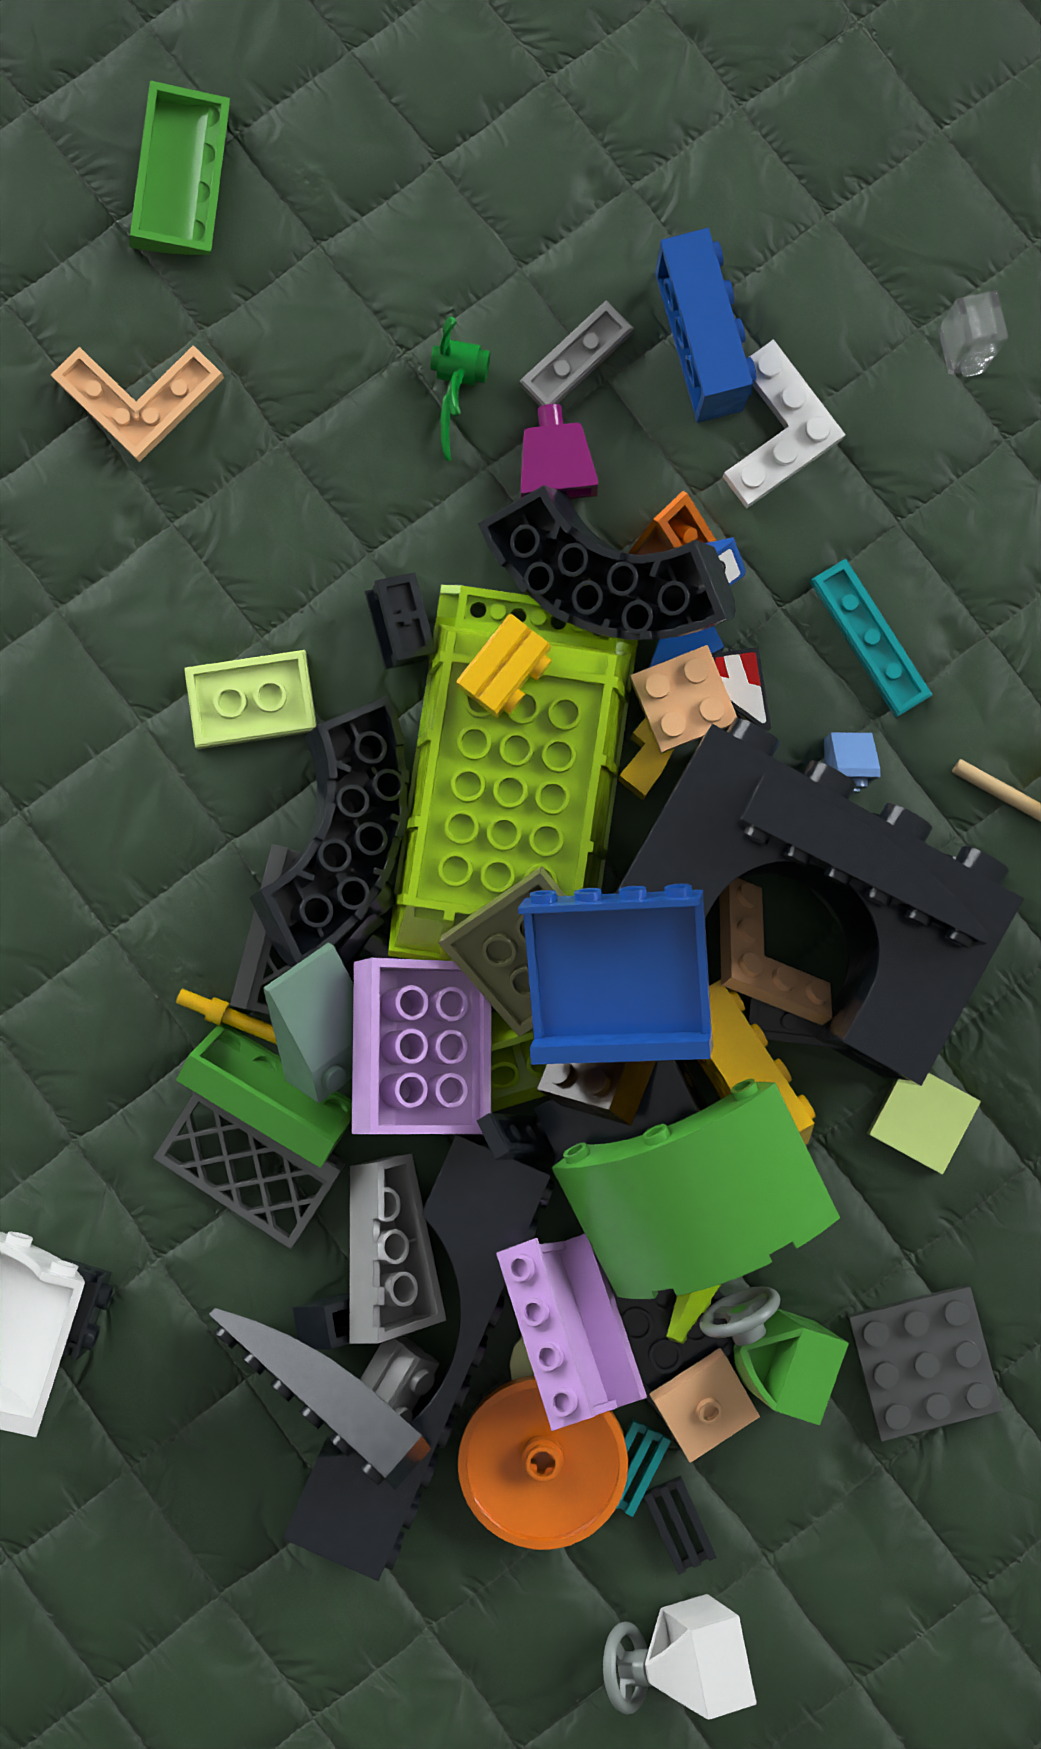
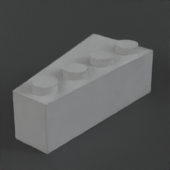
[349,1154,446,1344]

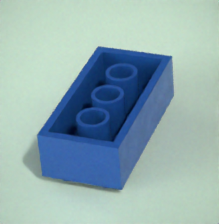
[655,227,757,423]

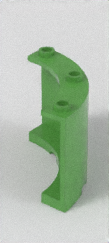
[551,1079,840,1299]

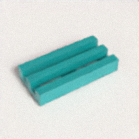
[616,1418,671,1517]

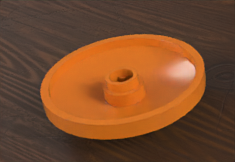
[458,1375,628,1550]

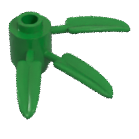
[430,316,491,461]

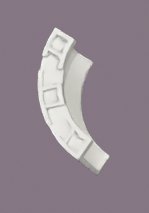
[0,1231,85,1437]

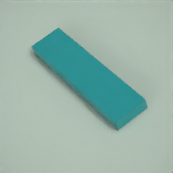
[809,559,933,718]

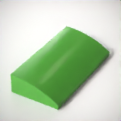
[129,81,230,255]
[176,1023,352,1168]

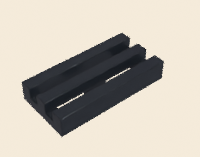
[644,1475,717,1575]

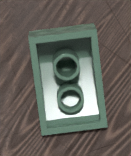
[263,942,354,1103]

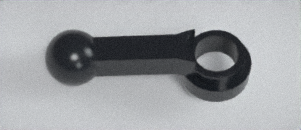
[334,881,395,968]

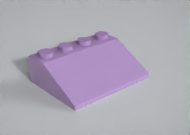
[352,958,491,1134]

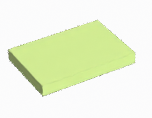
[184,650,317,749]

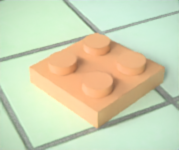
[630,645,738,754]

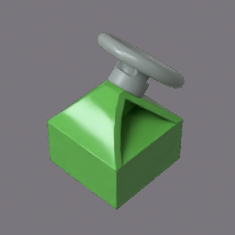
[699,1286,849,1426]

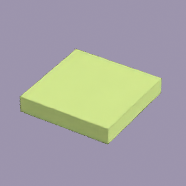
[867,1073,981,1175]

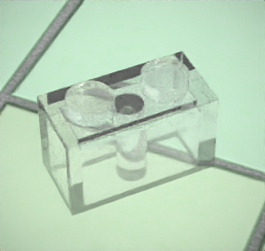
[938,290,1009,377]

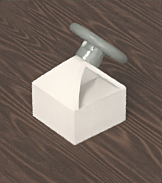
[603,1594,756,1720]

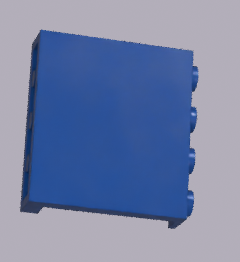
[518,884,713,1065]

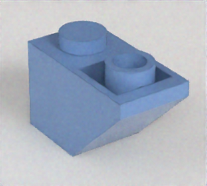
[824,732,880,794]

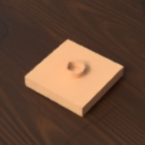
[649,1348,760,1463]

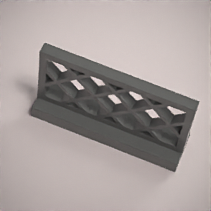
[230,844,300,1015]
[153,1091,348,1249]

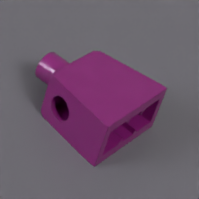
[521,404,598,499]

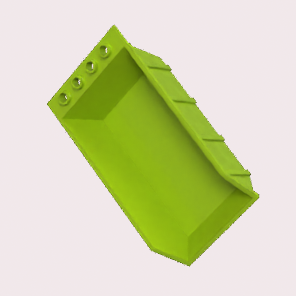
[388,585,638,961]

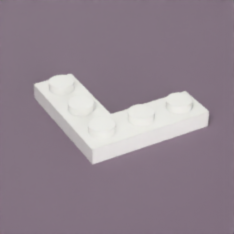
[723,339,845,509]

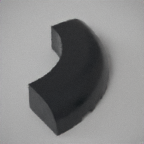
[478,485,736,640]
[250,695,409,967]

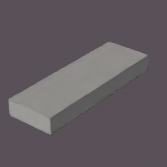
[519,300,634,407]

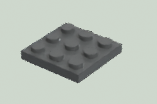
[847,1284,1003,1441]

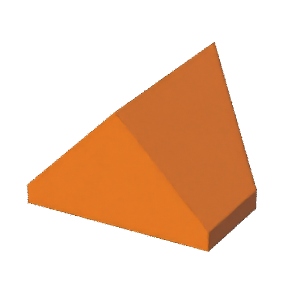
[628,491,717,555]

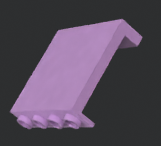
[496,1234,647,1431]

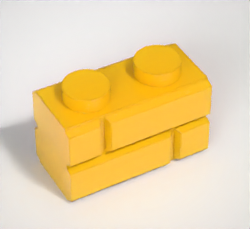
[456,614,552,718]

